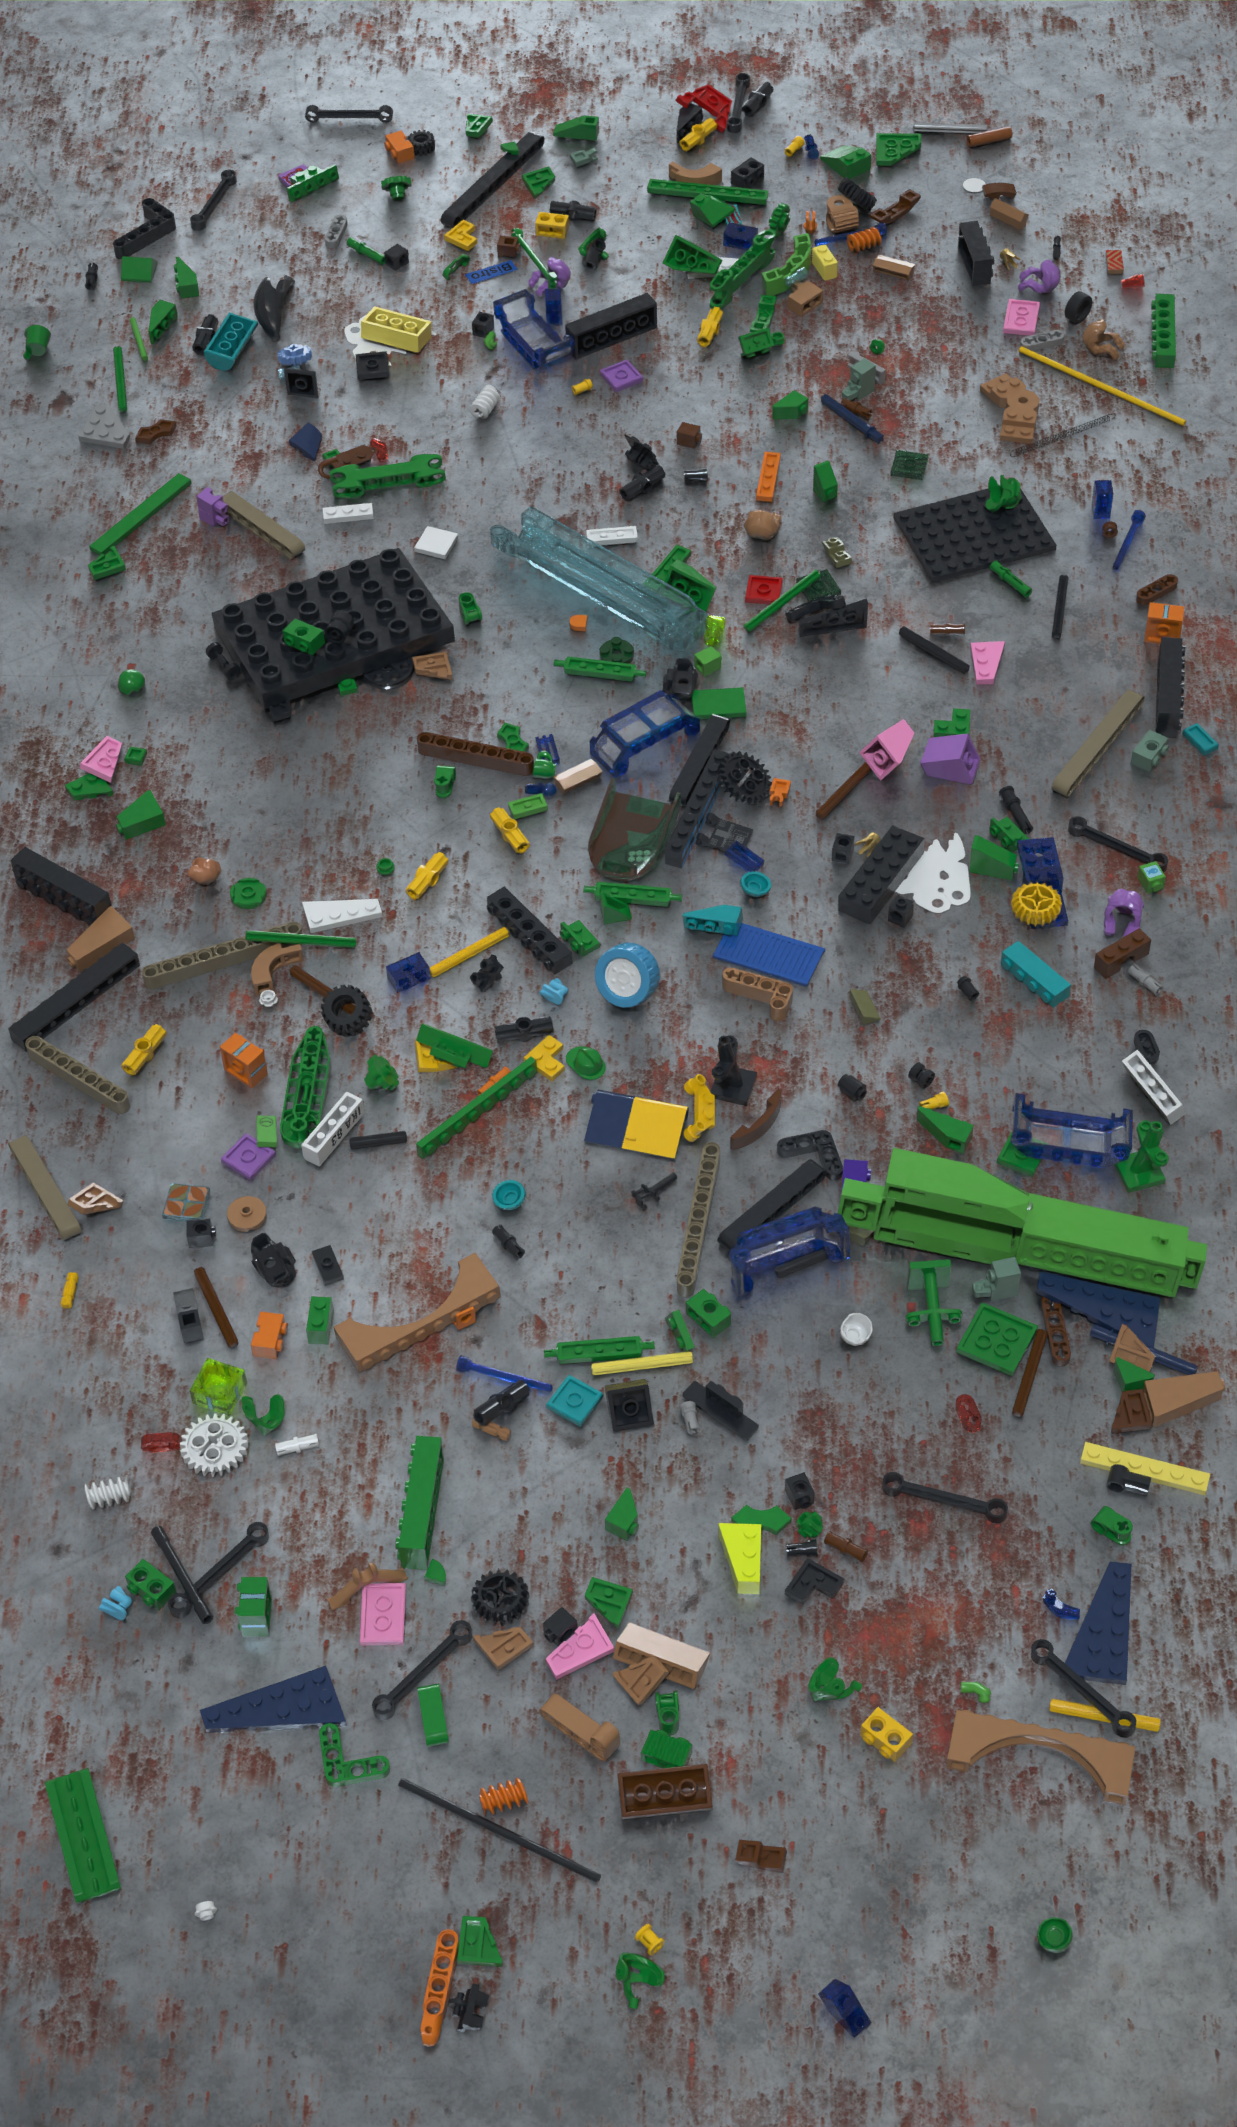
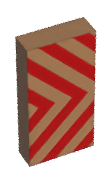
[1105,250,1124,274]

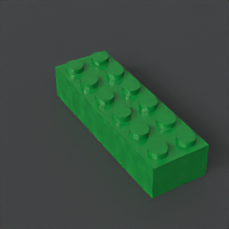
[395,1435,444,1570]

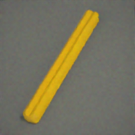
[429,927,509,977]
[1049,1698,1161,1732]

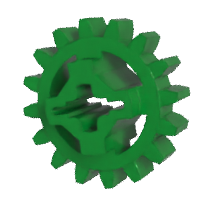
[769,202,791,237]

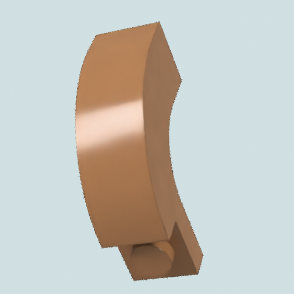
[669,161,722,185]
[251,943,303,996]

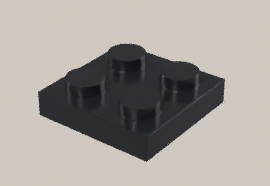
[355,351,390,380]

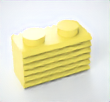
[812,245,838,281]

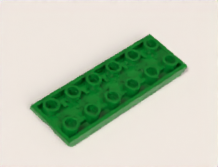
[45,1768,121,1904]

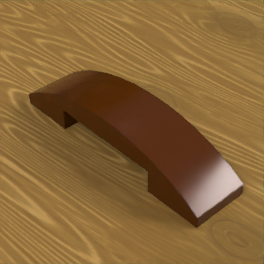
[869,189,921,224]
[730,1088,782,1150]

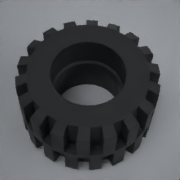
[321,984,372,1037]

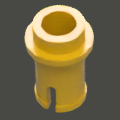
[572,379,593,396]

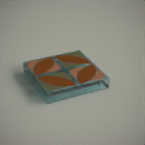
[162,1183,210,1221]

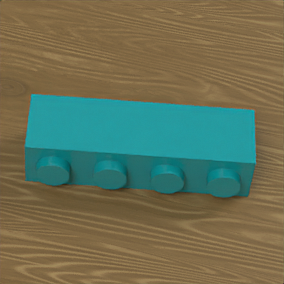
[1001,940,1071,1008]

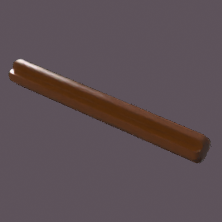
[816,761,871,819]
[290,965,355,1015]
[194,1267,239,1348]
[1012,1329,1048,1417]

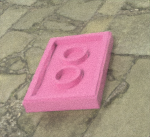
[1003,299,1040,336]
[360,1583,406,1646]

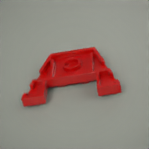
[675,84,732,133]

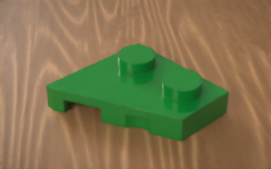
[665,1309,695,1352]
[585,1577,633,1629]

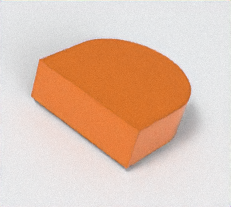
[569,615,587,632]

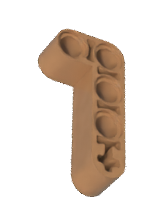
[722,968,793,1021]
[539,1693,620,1762]

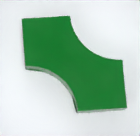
[497,722,529,752]
[731,1505,792,1535]

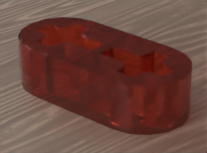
[955,1394,982,1433]
[141,1432,181,1453]

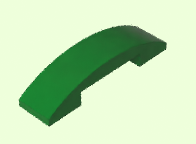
[750,295,777,332]

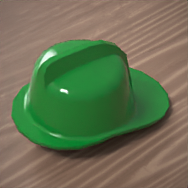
[566,1046,606,1080]

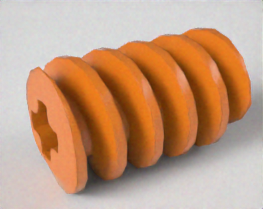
[847,227,881,253]
[479,1778,529,1817]

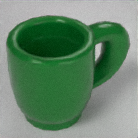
[533,751,556,779]

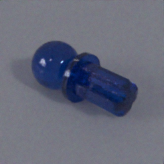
[804,134,819,159]
[525,782,557,797]

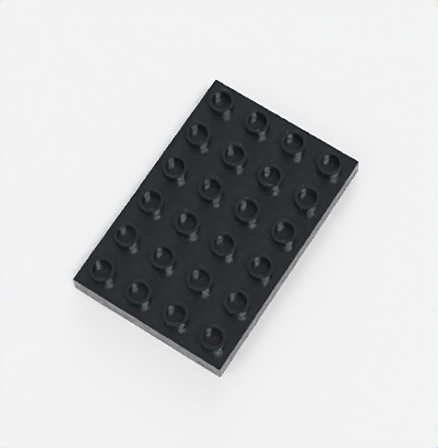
[212,548,455,709]

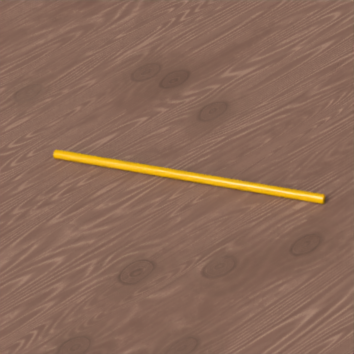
[1019,346,1186,426]

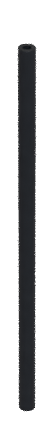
[398,1778,601,1883]

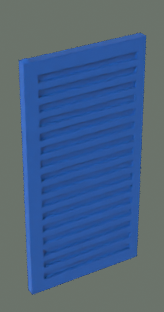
[713,923,825,987]

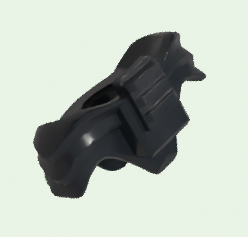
[662,658,698,703]
[251,1233,296,1287]

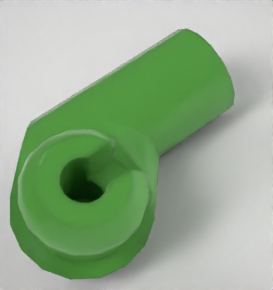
[483,331,497,350]
[961,1682,991,1703]

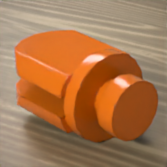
[803,211,817,234]

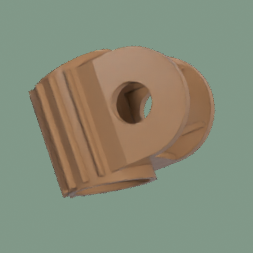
[826,195,859,233]

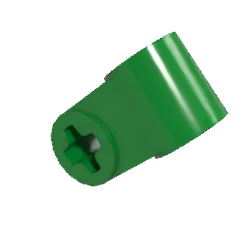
[459,592,483,625]
[434,765,456,798]
[1090,1506,1133,1546]
[655,1691,679,1736]

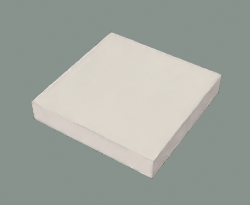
[414,526,458,559]

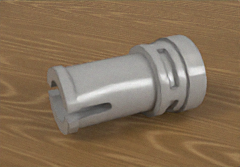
[679,1401,700,1434]

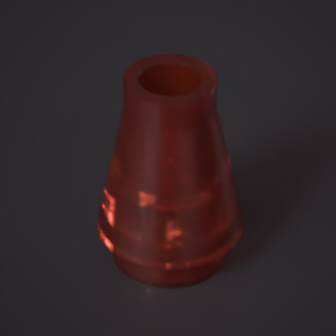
[1121,273,1145,289]

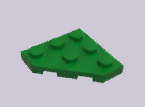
[876,133,921,166]

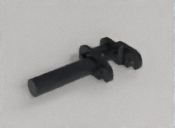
[631,1172,677,1210]

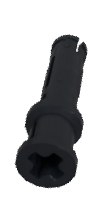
[999,786,1033,834]

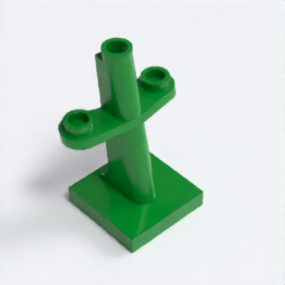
[1113,1120,1169,1193]
[905,1259,963,1346]

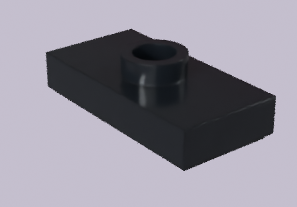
[312,1245,344,1286]

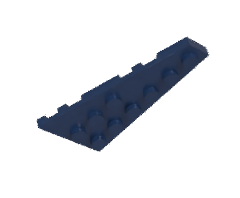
[1036,1272,1160,1348]
[1059,1561,1132,1685]
[200,1666,347,1733]

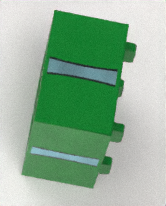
[235,1577,272,1637]

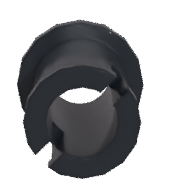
[957,976,979,1000]

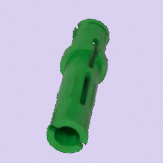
[346,237,385,265]
[990,560,1032,598]

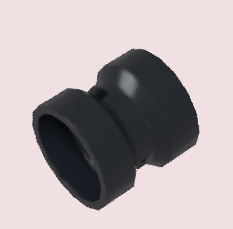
[908,1062,935,1088]

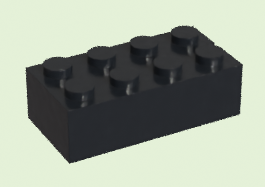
[958,220,994,286]

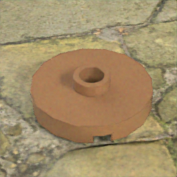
[227,1196,267,1232]

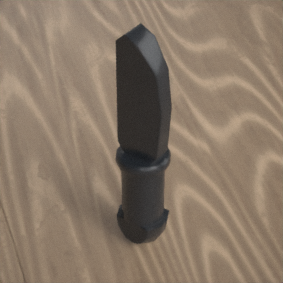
[1053,235,1061,260]

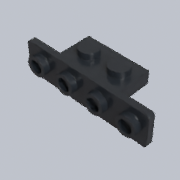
[682,1381,759,1441]

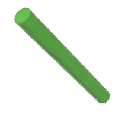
[130,317,148,361]

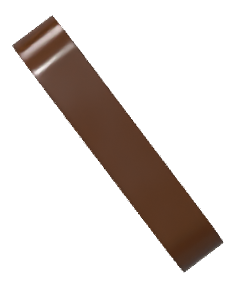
[1136,574,1178,605]

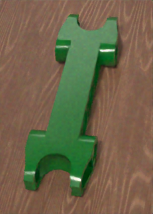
[710,229,775,309]
[329,454,446,498]

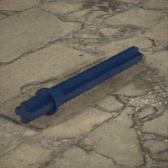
[821,394,884,444]
[1090,1324,1198,1375]

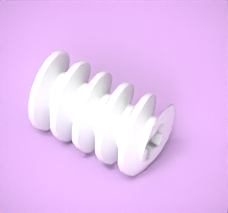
[469,385,500,419]
[85,1475,131,1510]

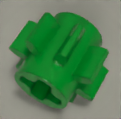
[797,1511,823,1538]

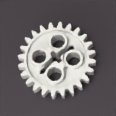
[180,1413,249,1477]

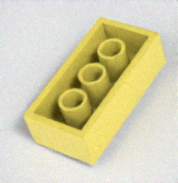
[361,306,431,353]

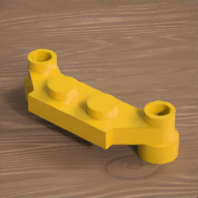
[683,1074,715,1142]

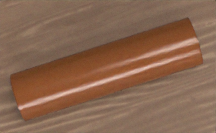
[966,126,1012,148]

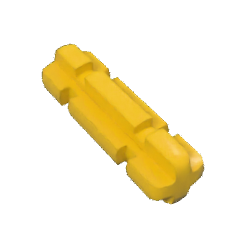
[60,1272,79,1309]

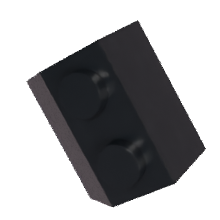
[605,1379,654,1431]

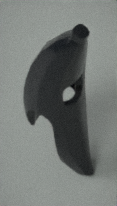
[253,275,295,341]

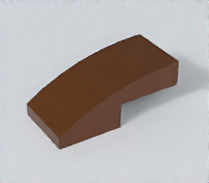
[982,182,1017,199]
[735,1840,787,1873]

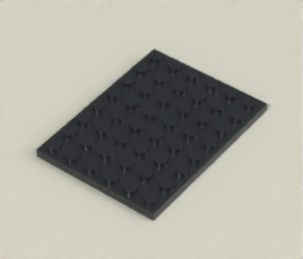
[893,488,1057,583]

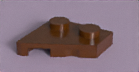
[1111,1389,1152,1434]

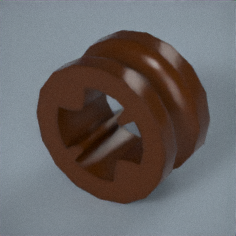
[1102,521,1118,538]

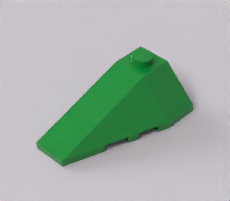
[662,235,723,274]

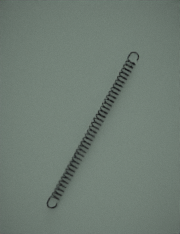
[1010,413,1116,457]

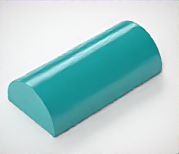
[204,312,258,371]

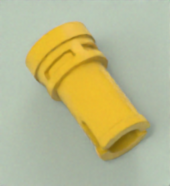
[784,136,805,157]
[919,1091,949,1110]

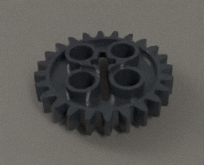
[717,751,772,805]

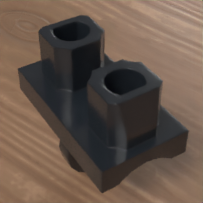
[470,954,504,992]
[448,1983,489,2033]

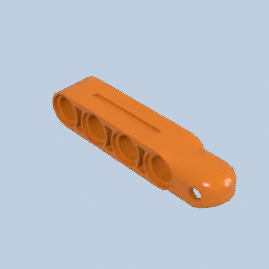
[420,1929,459,2047]

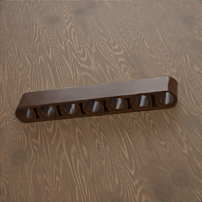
[417,732,534,776]

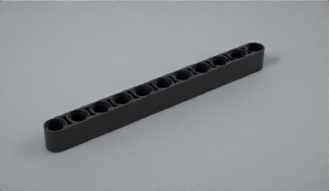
[441,131,545,228]

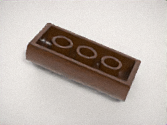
[617,1764,713,1820]

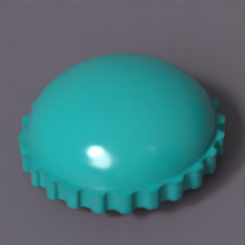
[740,871,772,897]
[492,1180,526,1211]

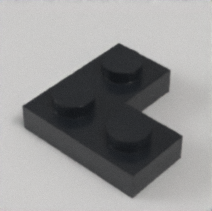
[785,1558,844,1605]

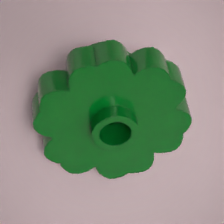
[381,176,412,200]
[364,1055,399,1091]

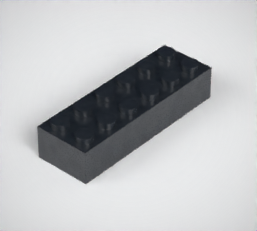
[565,293,657,360]
[1155,637,1186,739]
[838,825,925,924]
[10,847,112,926]

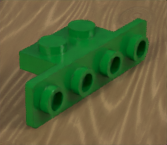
[286,164,339,202]
[416,1023,493,1068]

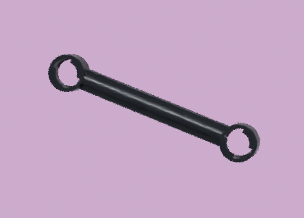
[727,73,750,133]
[305,105,393,123]
[190,170,237,231]
[1068,816,1168,873]
[882,1472,1008,1523]
[168,1522,269,1619]
[372,1620,472,1720]
[1031,1639,1136,1738]

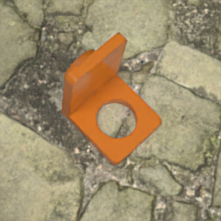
[453,1307,476,1330]

